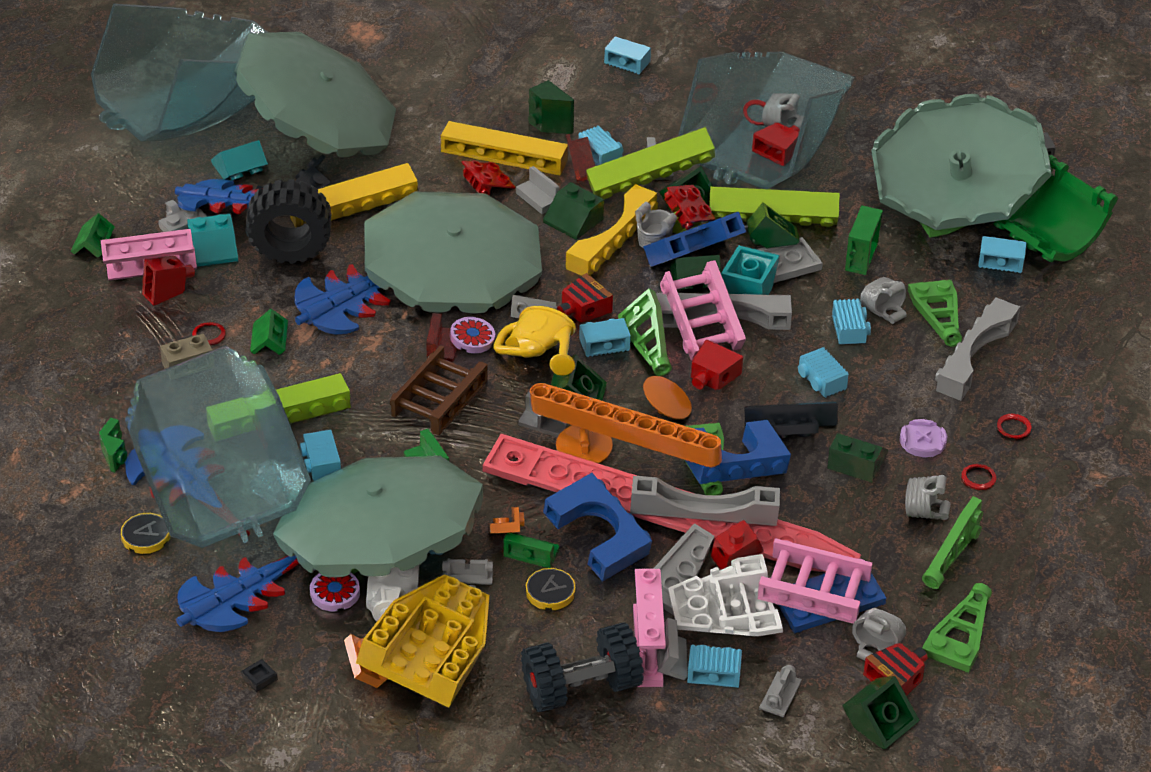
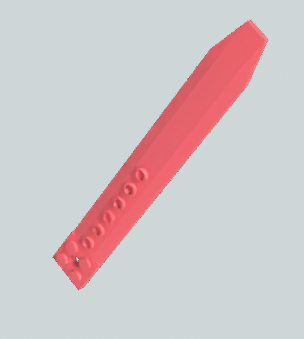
[482,434,861,572]

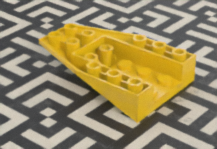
[356,574,490,707]

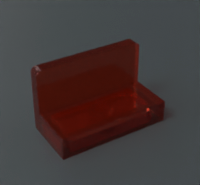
[566,134,595,182]
[426,313,457,362]

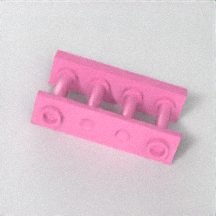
[101,229,197,281]
[660,260,746,361]
[758,538,872,624]
[633,569,666,687]

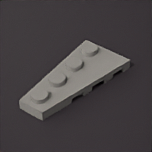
[653,523,714,615]

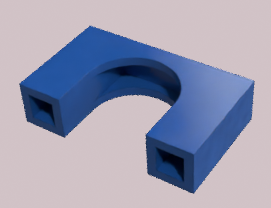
[643,211,746,267]
[685,420,791,484]
[543,473,652,581]

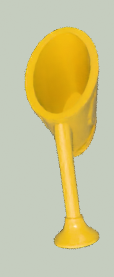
[493,306,576,376]

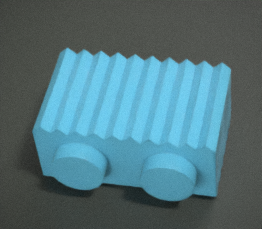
[604,37,651,74]
[578,125,623,166]
[978,236,1026,273]
[832,299,871,344]
[579,318,630,357]
[798,347,849,398]
[300,430,341,481]
[687,645,742,688]

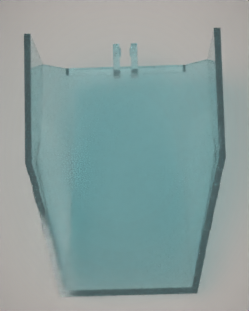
[91,3,269,142]
[678,52,855,189]
[125,346,311,548]

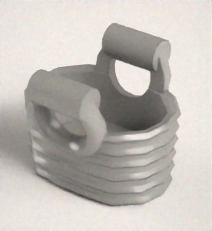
[762,93,806,130]
[635,202,677,249]
[860,277,907,324]
[905,475,951,520]
[852,608,906,660]

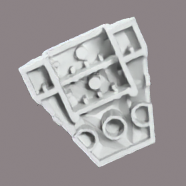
[668,554,783,636]

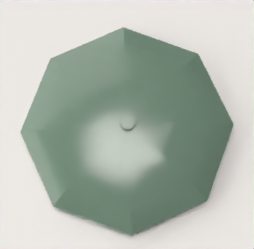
[234,32,396,157]
[871,94,1051,230]
[364,191,542,313]
[273,456,484,577]

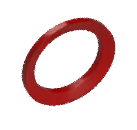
[743,100,766,125]
[192,322,226,346]
[997,414,1032,439]
[961,464,996,490]

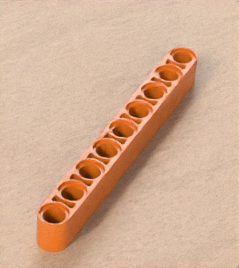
[530,383,722,467]

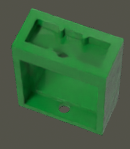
[845,206,883,275]

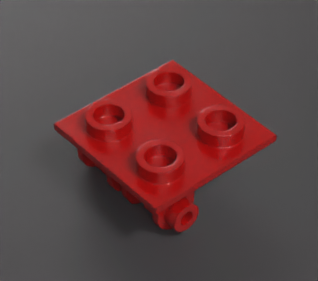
[462,160,515,195]
[664,185,716,230]

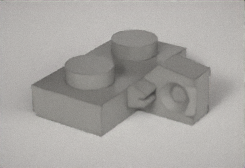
[159,200,207,232]

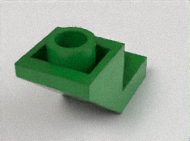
[99,418,127,473]

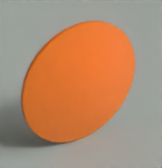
[643,376,692,419]
[556,425,613,464]

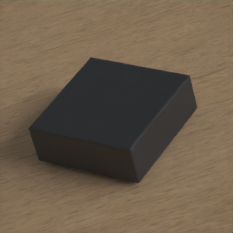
[241,659,278,692]

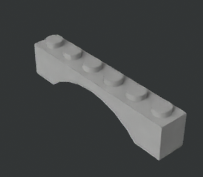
[656,293,792,330]
[935,297,1020,401]
[630,476,780,526]

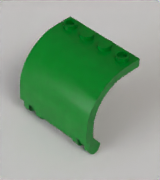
[993,155,1118,262]

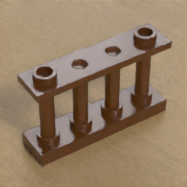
[390,345,488,436]

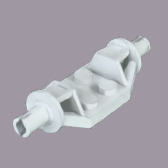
[366,565,419,621]

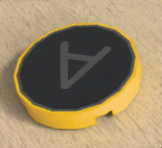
[121,513,171,554]
[526,568,576,610]

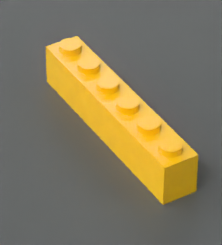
[441,121,568,176]
[290,163,418,227]

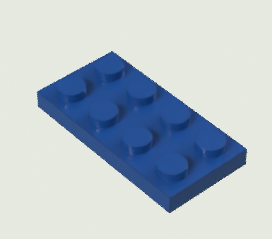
[778,573,886,633]

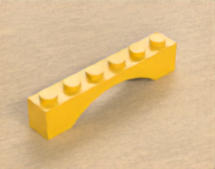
[566,184,658,276]

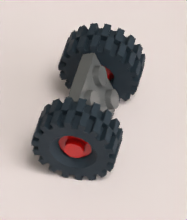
[521,622,644,712]

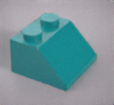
[211,140,268,181]
[187,214,238,267]
[721,245,780,295]

